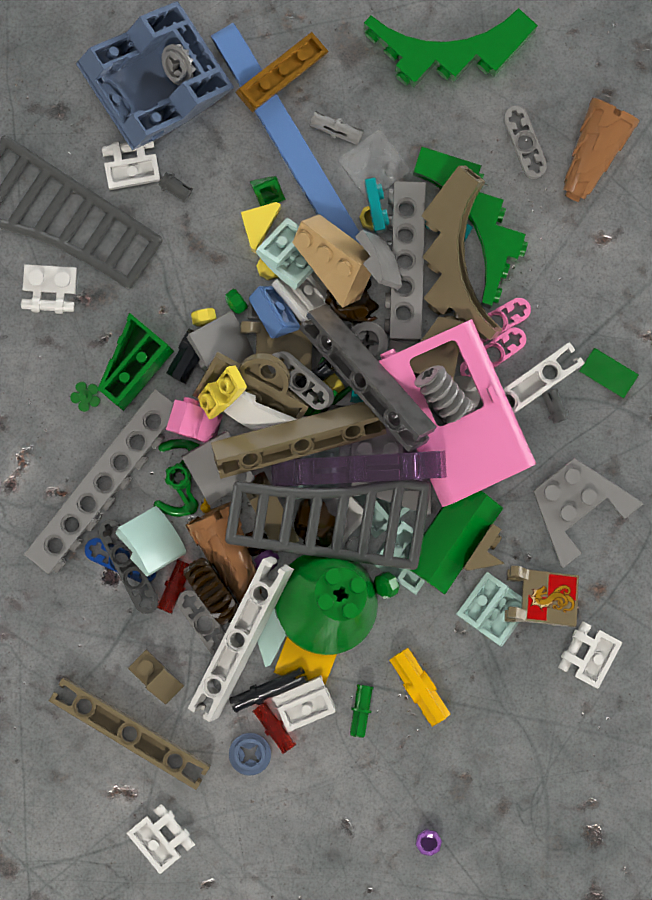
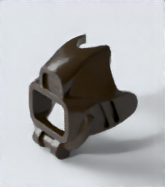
[325,279,379,323]
[294,499,336,547]

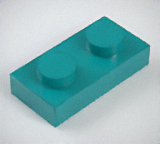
[364,178,389,234]

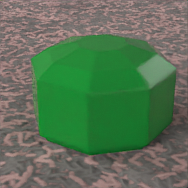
[225,288,248,315]
[373,571,399,599]

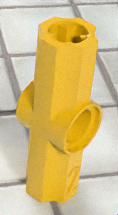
[389,648,451,727]

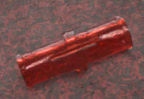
[157,559,189,614]
[252,701,296,754]

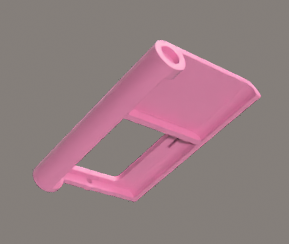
[379,319,536,507]

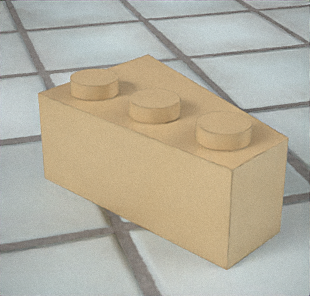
[292,214,371,308]

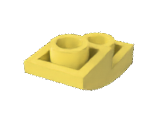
[197,365,247,419]

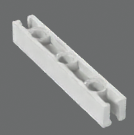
[491,342,585,414]
[188,556,294,722]

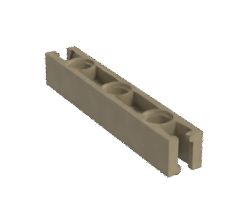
[211,401,387,479]
[49,677,211,790]

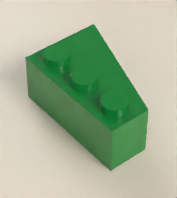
[98,313,174,411]

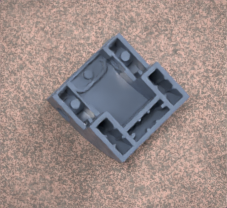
[76,1,234,151]

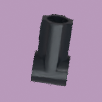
[166,328,200,385]

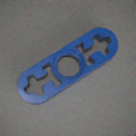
[85,538,157,583]

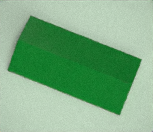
[407,491,503,595]

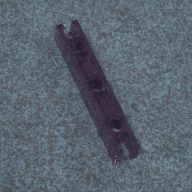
[271,451,447,486]

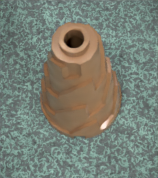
[563,98,640,203]
[185,502,262,604]

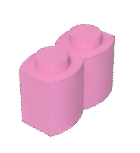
[166,397,223,443]

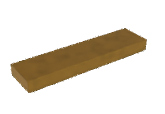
[235,32,329,113]

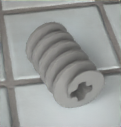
[414,365,471,423]

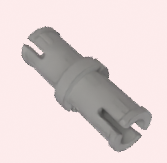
[310,111,364,146]

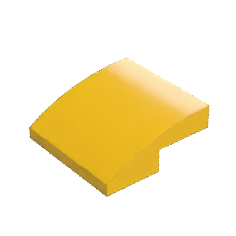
[273,637,337,684]

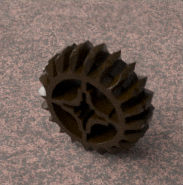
[184,557,239,625]

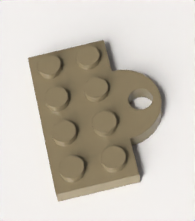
[192,352,309,419]

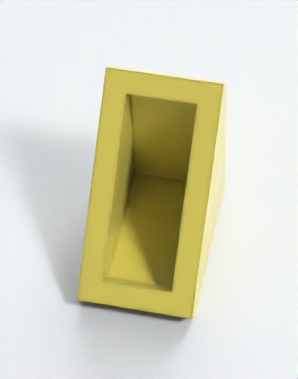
[241,202,281,253]

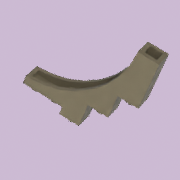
[421,165,503,340]

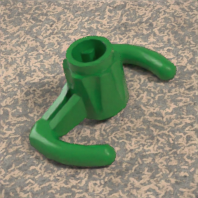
[153,439,200,517]

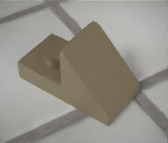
[463,524,504,571]
[128,649,184,705]

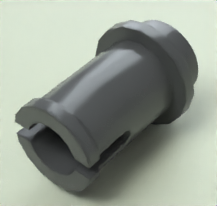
[158,172,193,203]
[542,388,569,424]

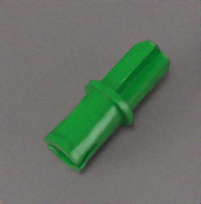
[350,684,374,738]

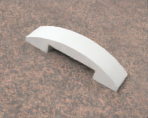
[224,391,306,431]

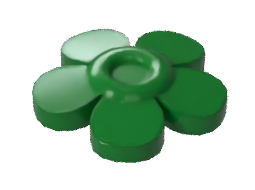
[70,382,100,412]

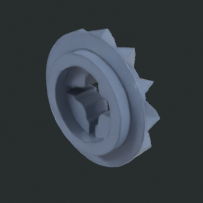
[229,733,271,776]

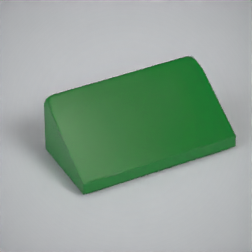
[579,348,639,399]

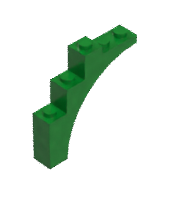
[363,8,538,87]
[413,147,528,308]

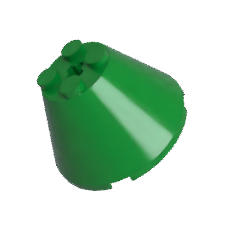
[275,555,378,655]

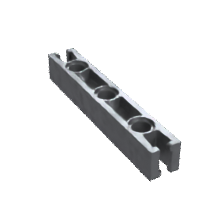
[299,304,437,452]

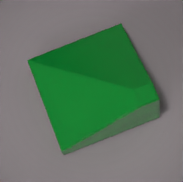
[250,176,285,206]

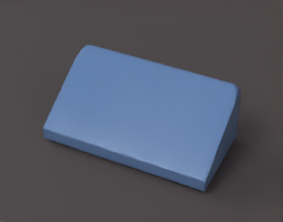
[249,286,300,339]

